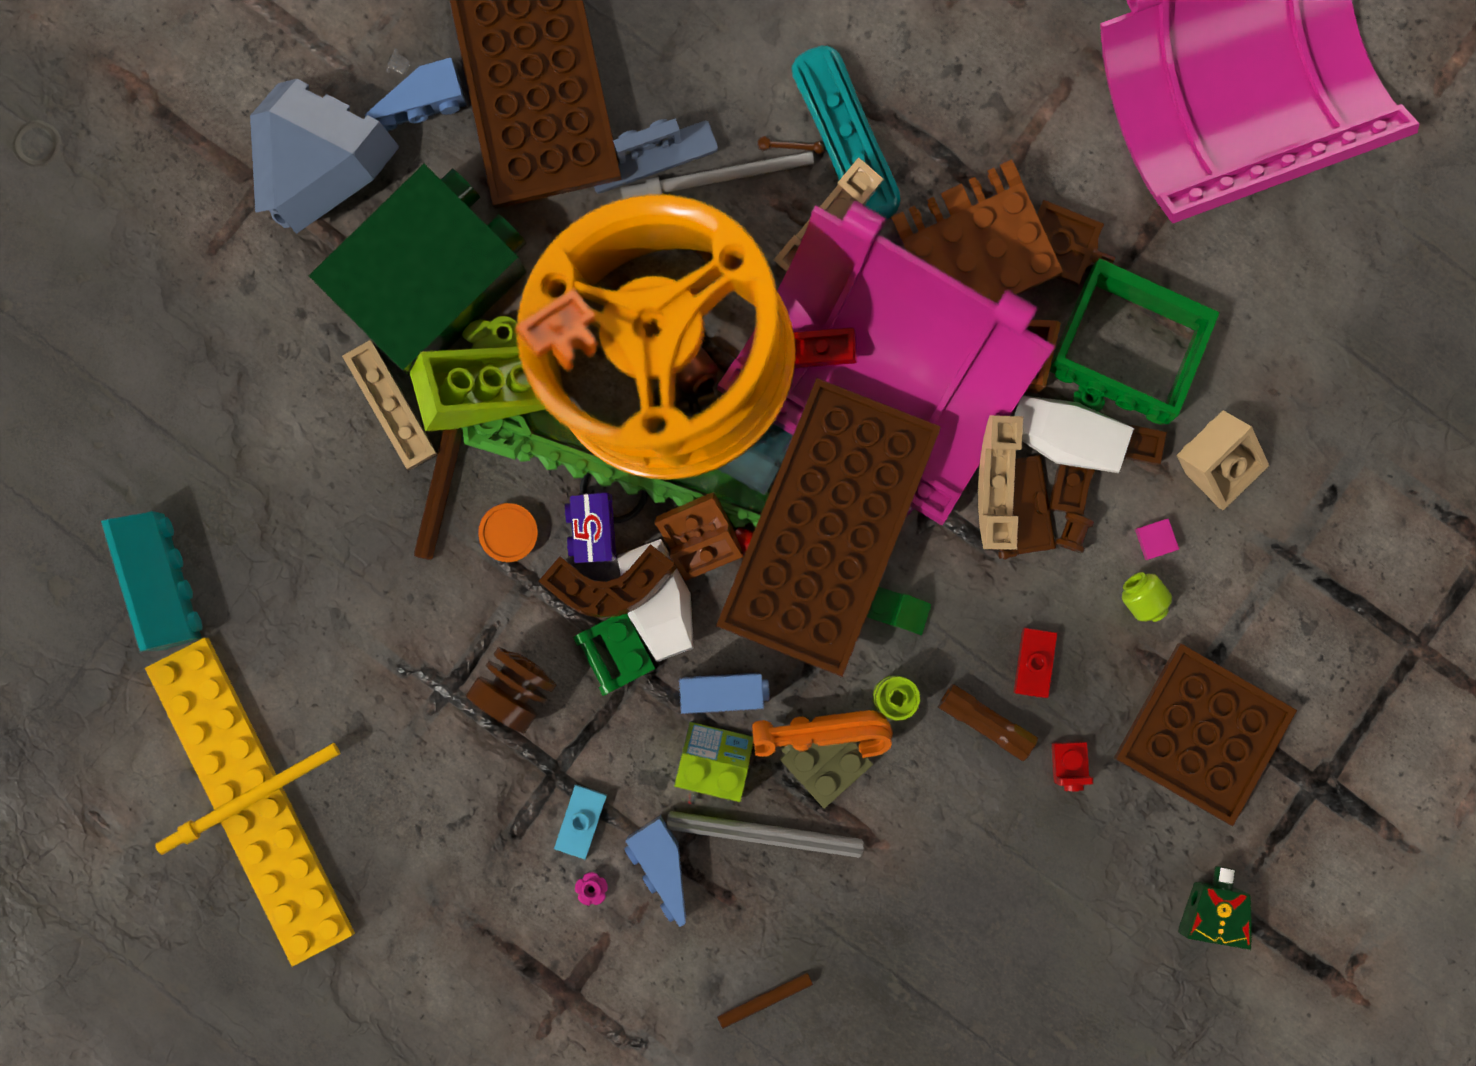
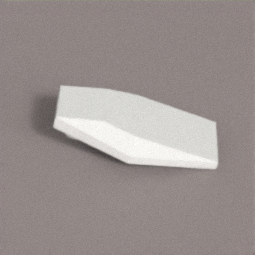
[1014,395,1134,473]
[617,539,694,662]

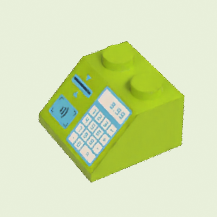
[674,722,753,802]

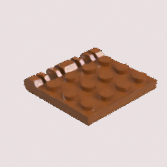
[891,159,1063,305]

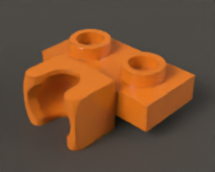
[516,289,597,370]

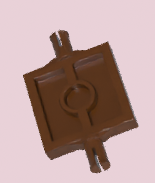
[1037,200,1115,286]

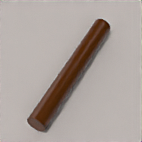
[717,972,813,1029]

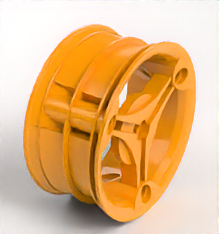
[517,195,796,480]

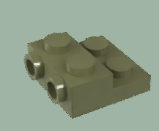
[780,714,873,808]

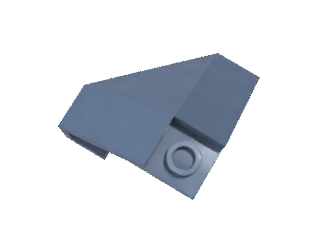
[250,79,399,234]

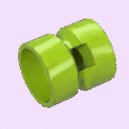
[872,675,920,720]

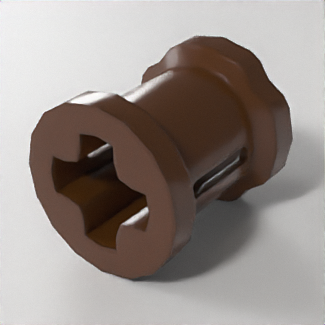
[1055,512,1094,553]

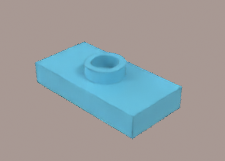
[554,784,607,859]

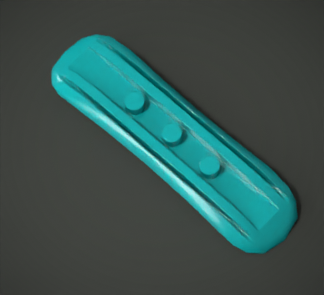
[792,45,901,220]

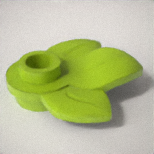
[462,316,518,349]

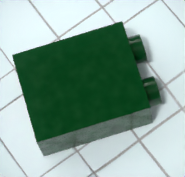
[308,163,527,377]

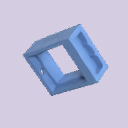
[679,672,770,714]

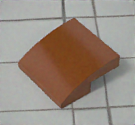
[655,492,743,581]

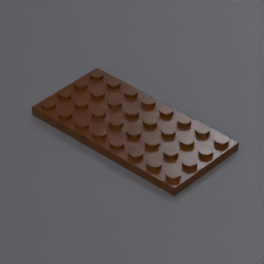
[450,0,622,209]
[716,378,941,677]

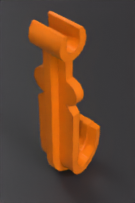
[752,710,893,758]

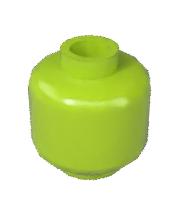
[1122,572,1172,622]

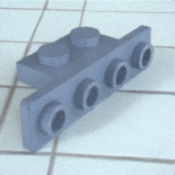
[594,118,718,194]

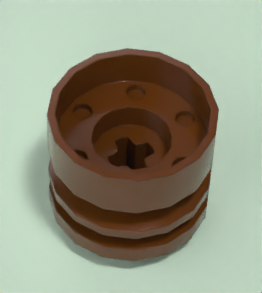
[466,647,557,734]

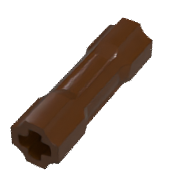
[938,684,1038,762]

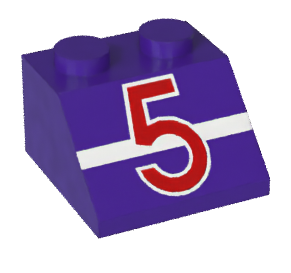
[565,493,617,563]

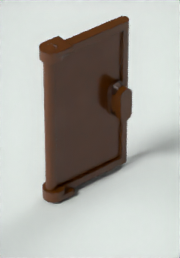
[998,455,1056,560]

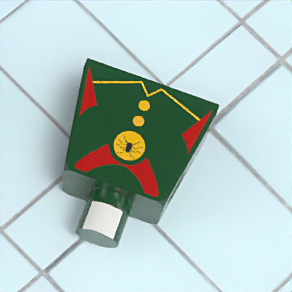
[1178,866,1252,950]

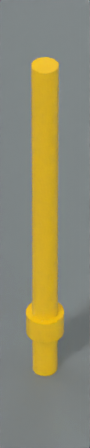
[155,743,340,855]

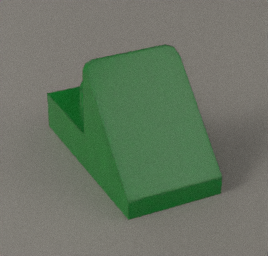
[866,586,932,635]

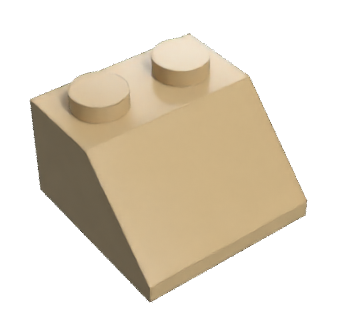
[1176,410,1269,510]

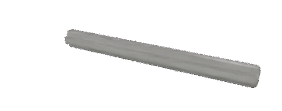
[667,811,864,858]

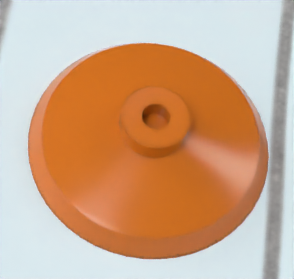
[478,503,538,562]

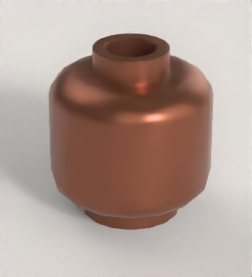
[675,347,718,394]

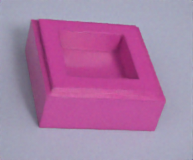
[1135,518,1179,560]

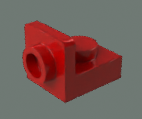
[1051,742,1093,791]

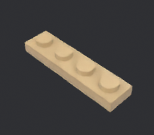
[342,340,438,471]

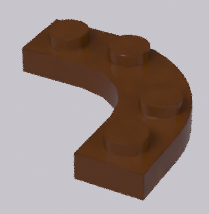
[1049,424,1167,516]
[538,544,677,618]

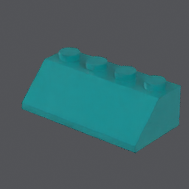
[101,511,202,652]

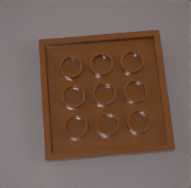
[1114,644,1297,826]

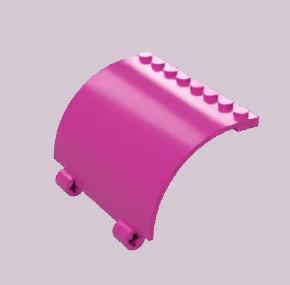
[1100,0,1419,224]
[717,201,1055,525]

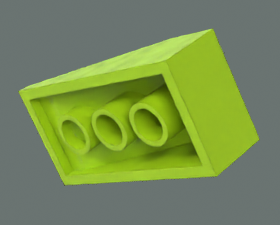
[410,347,547,431]

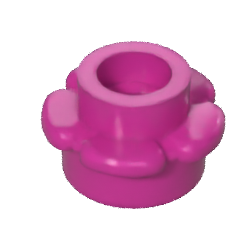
[575,872,608,906]

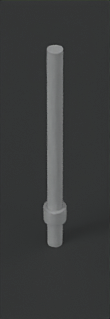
[621,151,814,199]

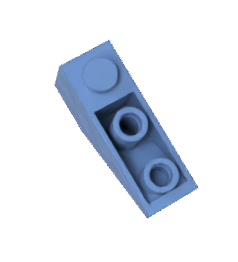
[365,58,467,131]
[624,815,686,927]

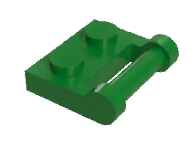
[572,613,656,696]

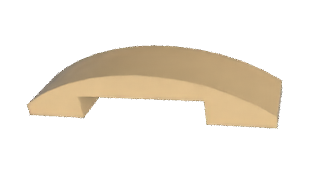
[774,157,884,272]
[978,415,1023,549]

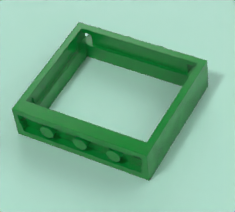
[1049,258,1220,425]

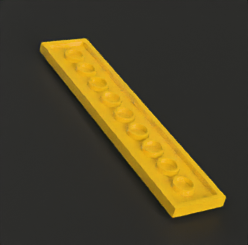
[145,637,355,967]

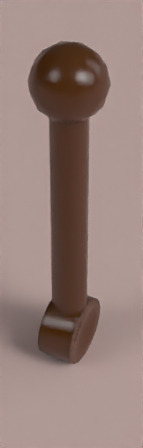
[758,136,825,154]

